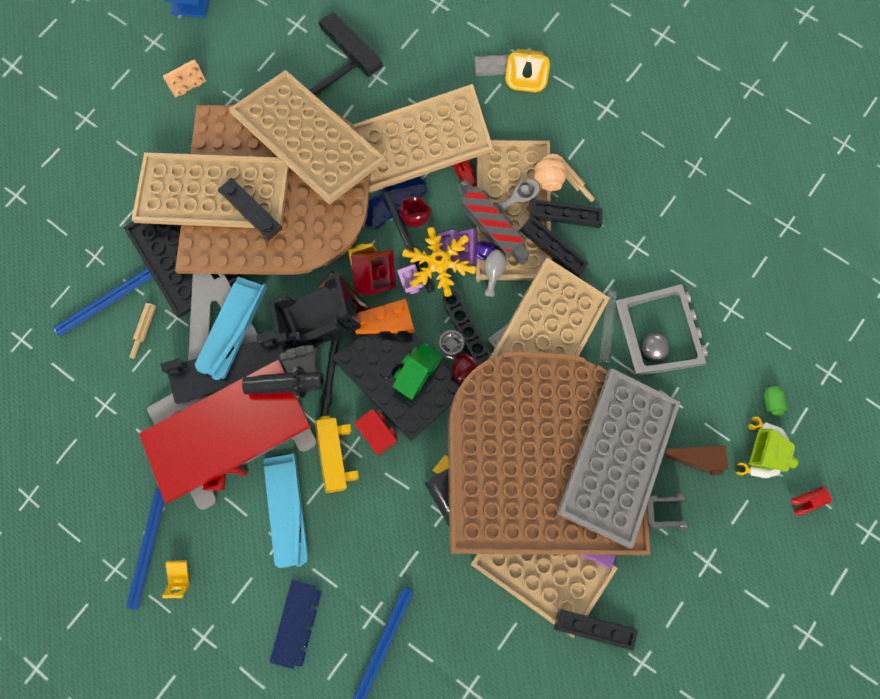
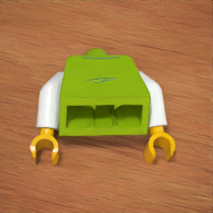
[735,417,799,478]

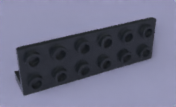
[160,330,287,404]

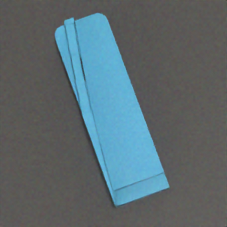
[195,277,267,380]
[264,452,309,568]

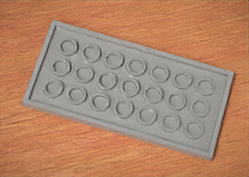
[557,368,680,549]

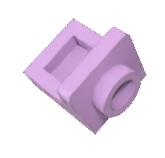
[397,264,424,294]

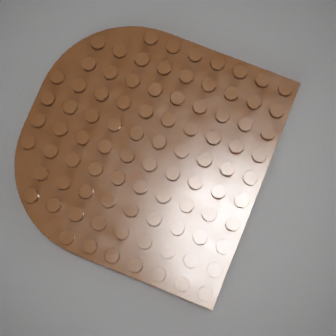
[175,105,370,275]
[448,351,651,555]

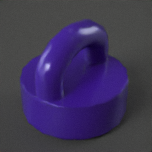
[475,241,495,260]

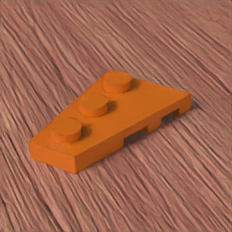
[355,299,415,334]

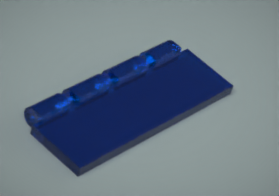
[365,176,428,230]
[269,580,322,669]

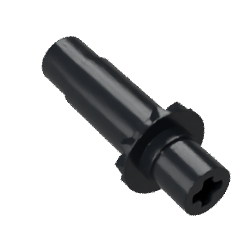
[242,366,325,398]

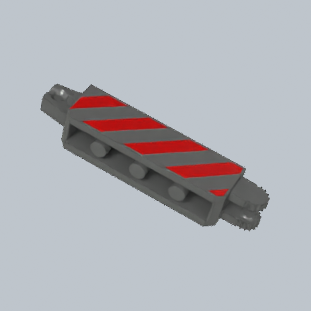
[457,180,529,265]

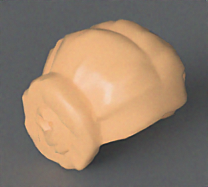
[534,154,567,191]

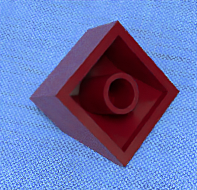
[351,250,396,295]

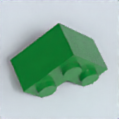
[392,343,443,400]

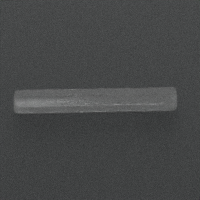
[599,290,618,363]

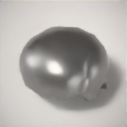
[641,333,670,362]

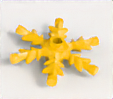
[403,227,477,297]

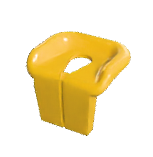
[505,49,550,92]

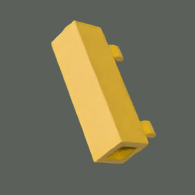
[315,416,359,494]

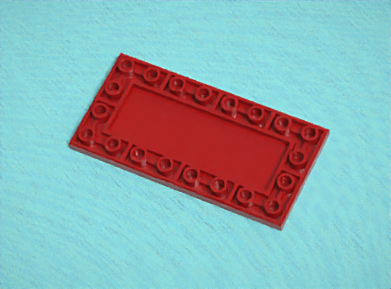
[139,359,311,504]

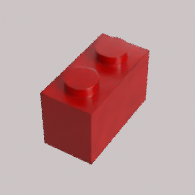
[354,409,398,457]

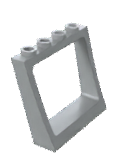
[616,284,708,377]

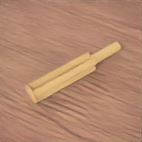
[563,159,595,202]
[129,303,156,359]

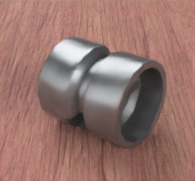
[439,330,464,361]

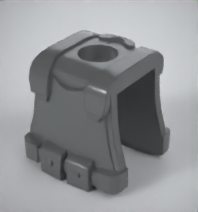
[279,345,319,373]
[647,493,688,531]

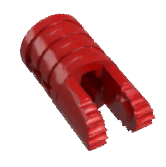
[453,160,477,188]
[791,486,832,516]

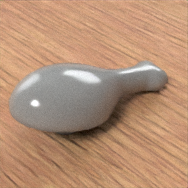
[498,179,540,212]
[484,250,506,297]

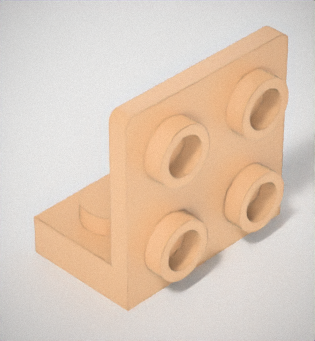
[163,60,206,97]

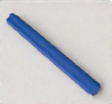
[53,268,153,336]
[126,488,165,609]
[354,587,413,699]

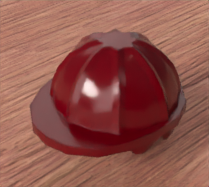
[400,197,432,227]
[452,354,479,384]

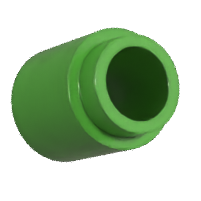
[764,386,788,416]

